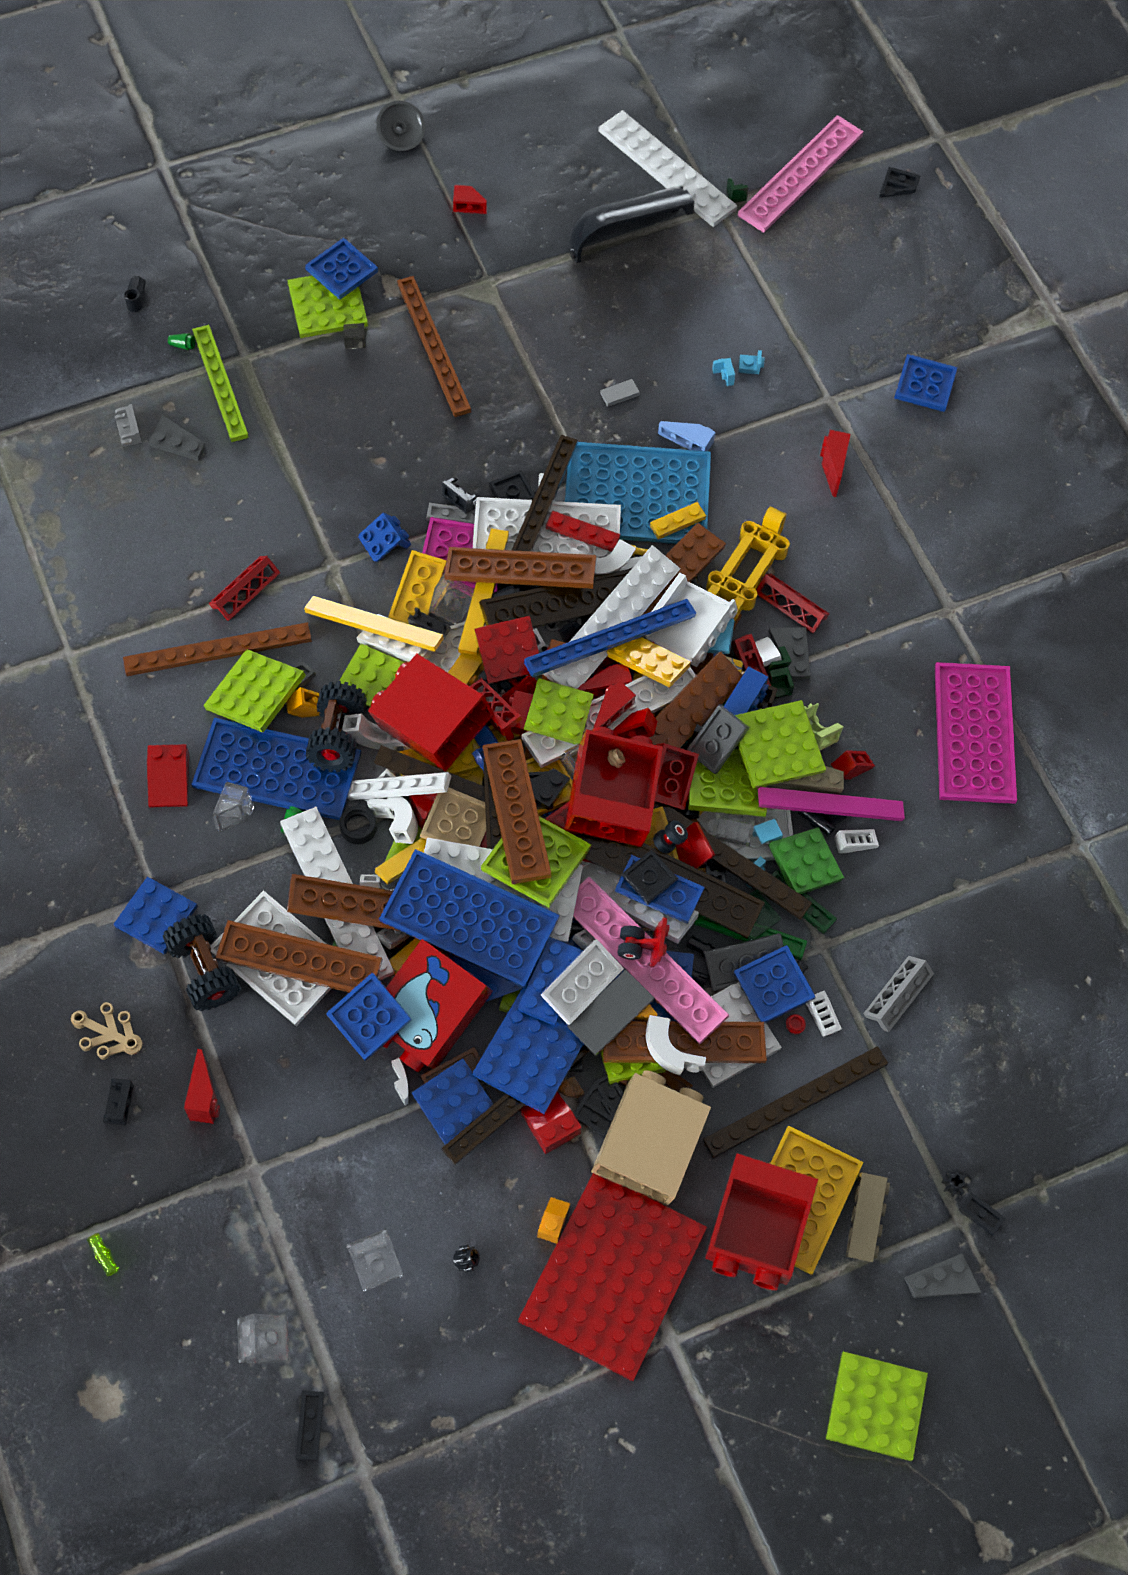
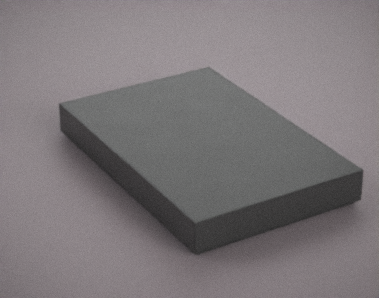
[687,704,750,774]

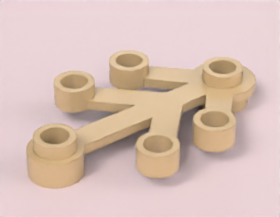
[71,1002,143,1060]

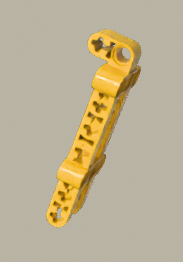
[706,506,790,621]

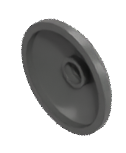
[376,101,425,151]

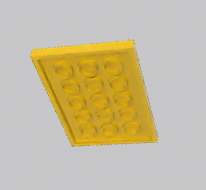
[770,1125,863,1275]

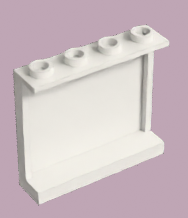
[642,573,738,667]

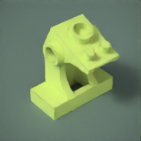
[804,703,843,750]

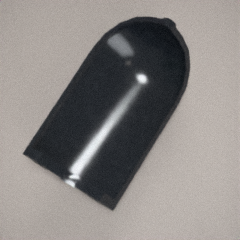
[570,186,694,263]

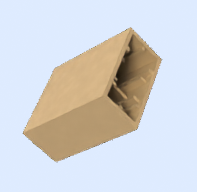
[591,1071,711,1206]

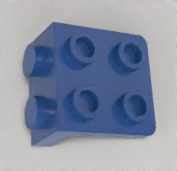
[358,513,411,562]

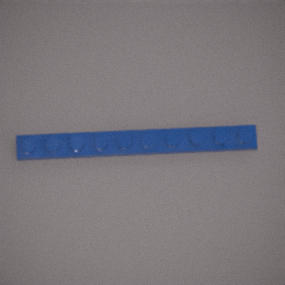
[523,599,696,678]

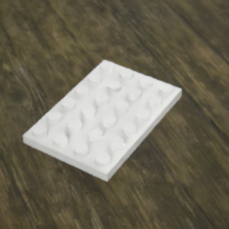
[210,890,332,1026]

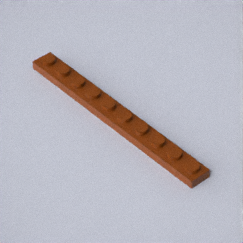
[397,276,471,417]
[123,622,312,676]

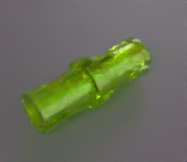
[87,1233,119,1277]

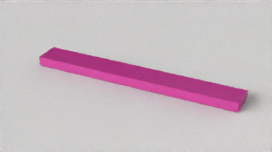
[758,787,905,821]

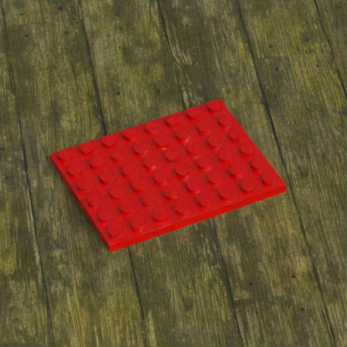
[518,1173,707,1381]

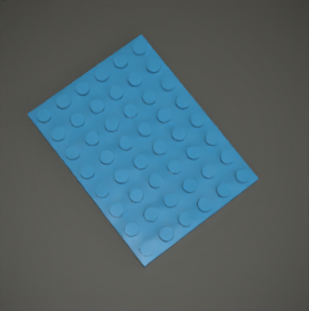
[565,442,711,544]

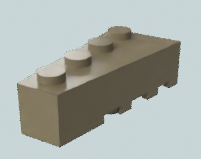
[766,766,844,795]
[846,1172,890,1262]

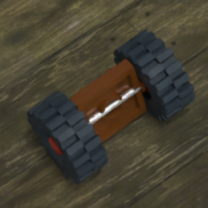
[306,681,367,772]
[163,914,241,1011]

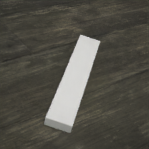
[348,772,451,800]

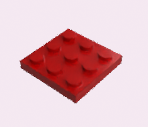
[474,616,539,684]

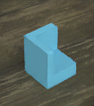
[752,819,783,844]

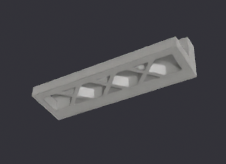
[863,956,934,1032]

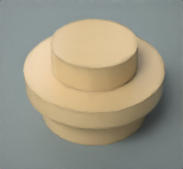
[608,749,625,768]

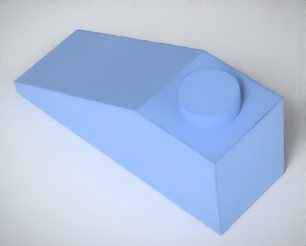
[658,421,715,451]

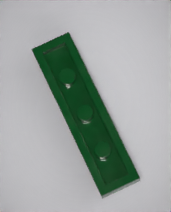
[772,870,837,934]

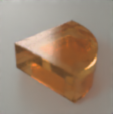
[558,1076,584,1098]

